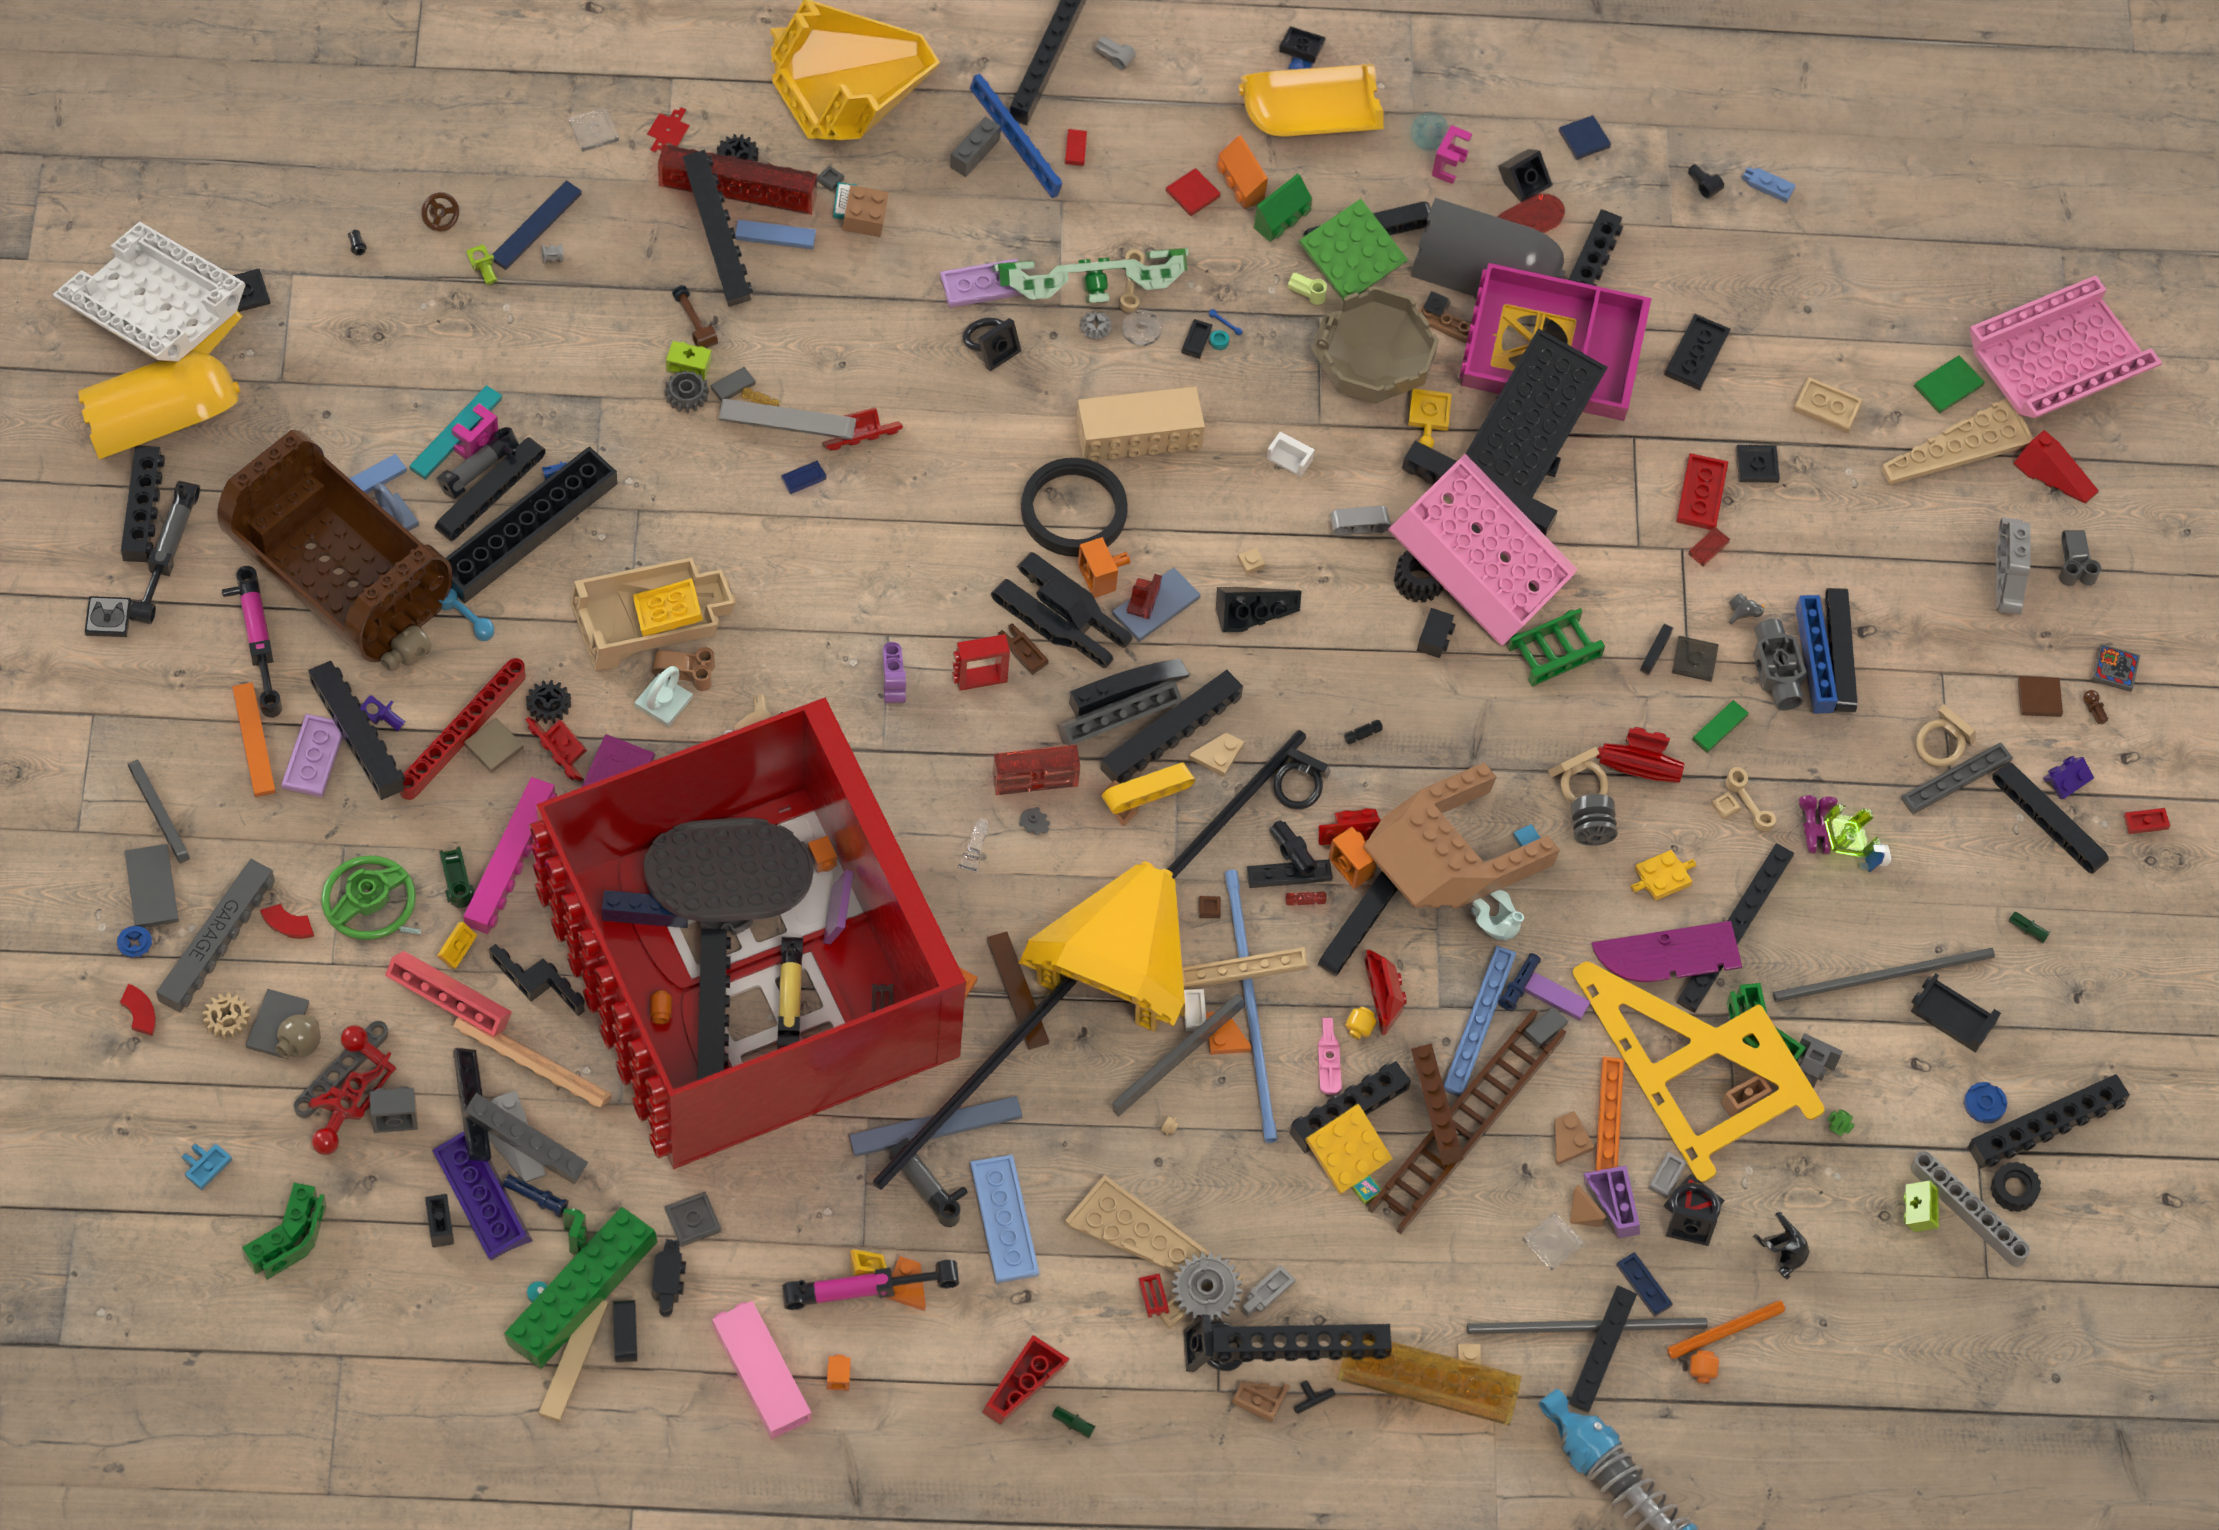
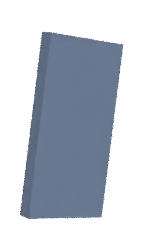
[1112,568,1201,642]

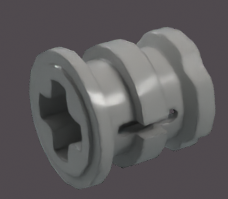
[542,244,563,264]

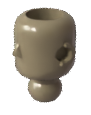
[381,625,432,671]

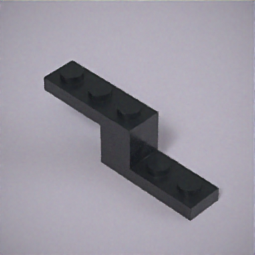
[489,944,585,1016]

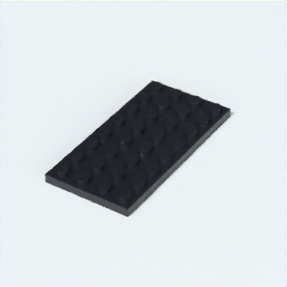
[1465,328,1608,498]

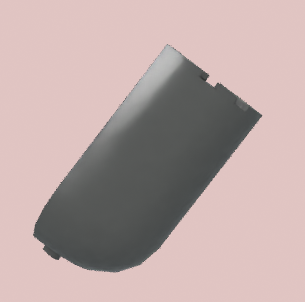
[1411,198,1566,297]

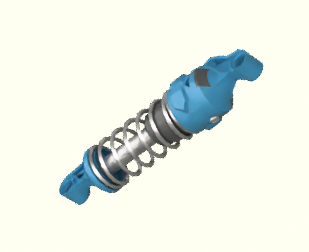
[1539,1389,1698,1530]

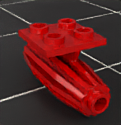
[1596,727,1685,783]

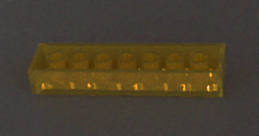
[1337,1340,1522,1426]

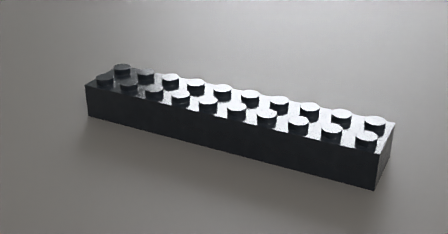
[446,446,618,603]

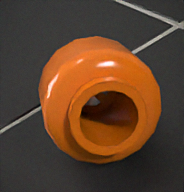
[1690,1350,1719,1384]

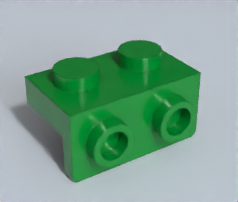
[563,1209,588,1255]

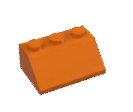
[1216,135,1268,209]

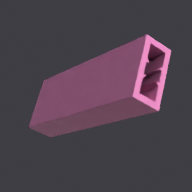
[712,1301,811,1439]

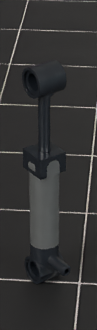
[129,481,200,624]

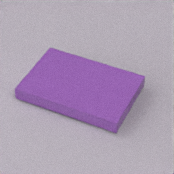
[823,870,853,944]

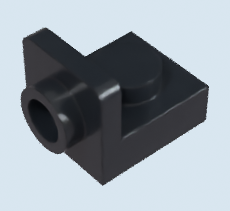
[1424,291,1451,316]

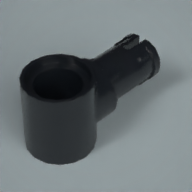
[1688,164,1724,199]

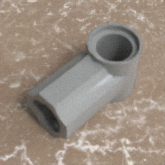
[1095,36,1136,70]

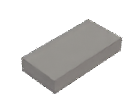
[1648,1152,1687,1199]

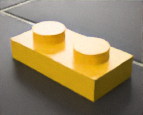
[437,922,477,969]

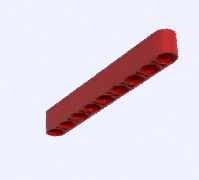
[400,658,526,800]

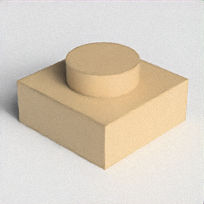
[1238,548,1265,574]
[1457,1344,1481,1368]

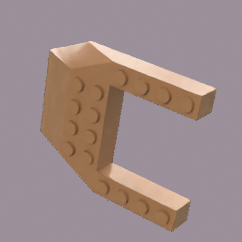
[1363,762,1560,908]

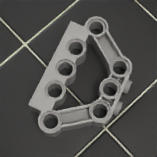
[1996,518,2031,615]

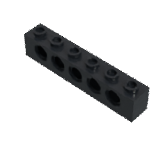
[121,446,165,562]
[1290,1061,1411,1153]

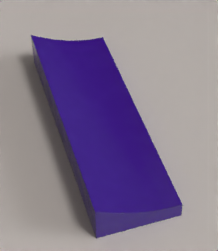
[432,1131,533,1260]

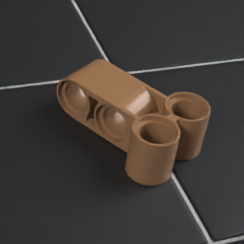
[652,647,715,691]

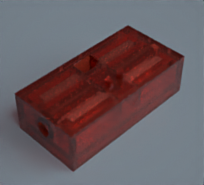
[992,745,1081,795]

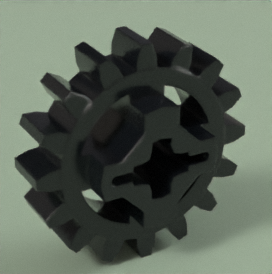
[717,134,759,174]
[526,680,571,724]

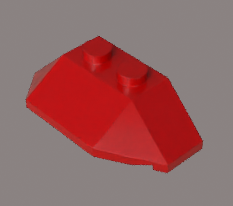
[1364,950,1407,1035]

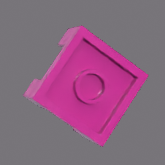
[1432,125,1472,184]
[452,404,499,460]

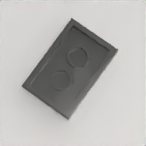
[246,989,309,1059]

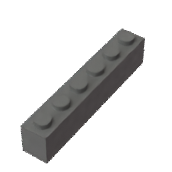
[1057,681,1182,746]
[463,1093,589,1185]

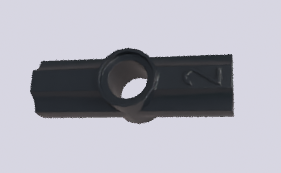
[1269,820,1318,876]

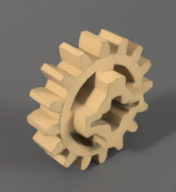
[203,993,251,1039]

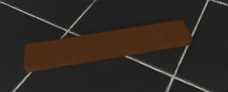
[987,931,1049,1050]

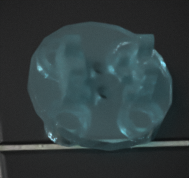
[1411,111,1449,150]

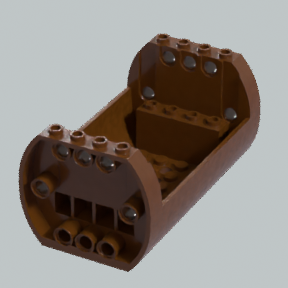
[217,430,452,662]

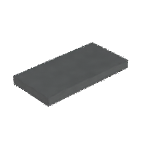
[125,844,179,928]

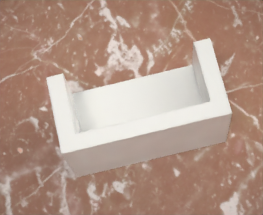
[1267,432,1315,477]

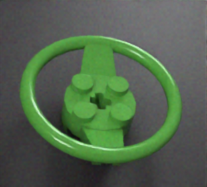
[321,856,416,940]

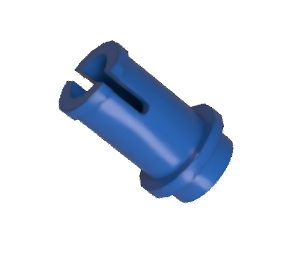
[542,461,567,480]

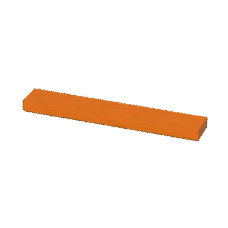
[232,682,276,797]
[1595,1056,1624,1171]

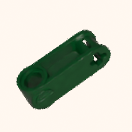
[439,846,475,908]

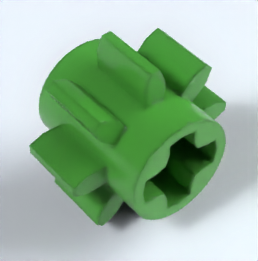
[1827,1109,1855,1136]

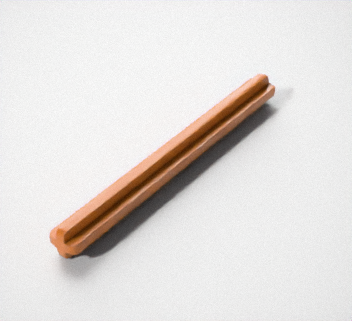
[1667,1300,1785,1359]

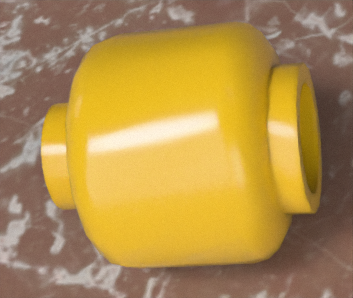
[1345,1006,1377,1040]

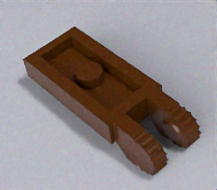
[998,623,1049,675]

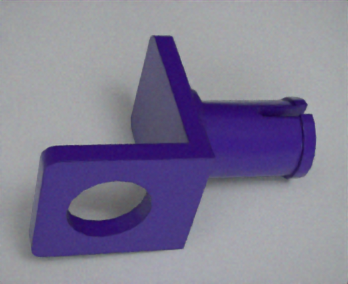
[360,695,406,732]

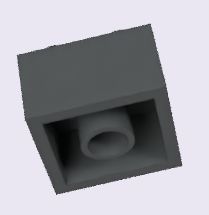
[370,1086,418,1133]

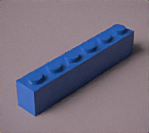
[1795,595,1838,714]

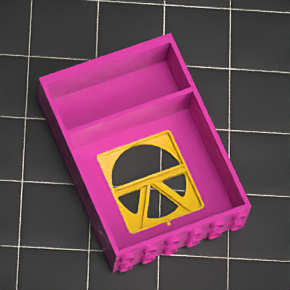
[1459,263,1652,421]

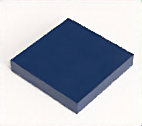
[1559,115,1611,160]

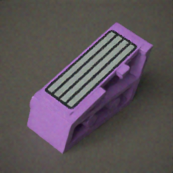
[1584,1166,1640,1239]

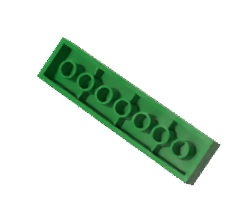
[504,1206,658,1369]

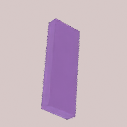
[1525,972,1591,1021]

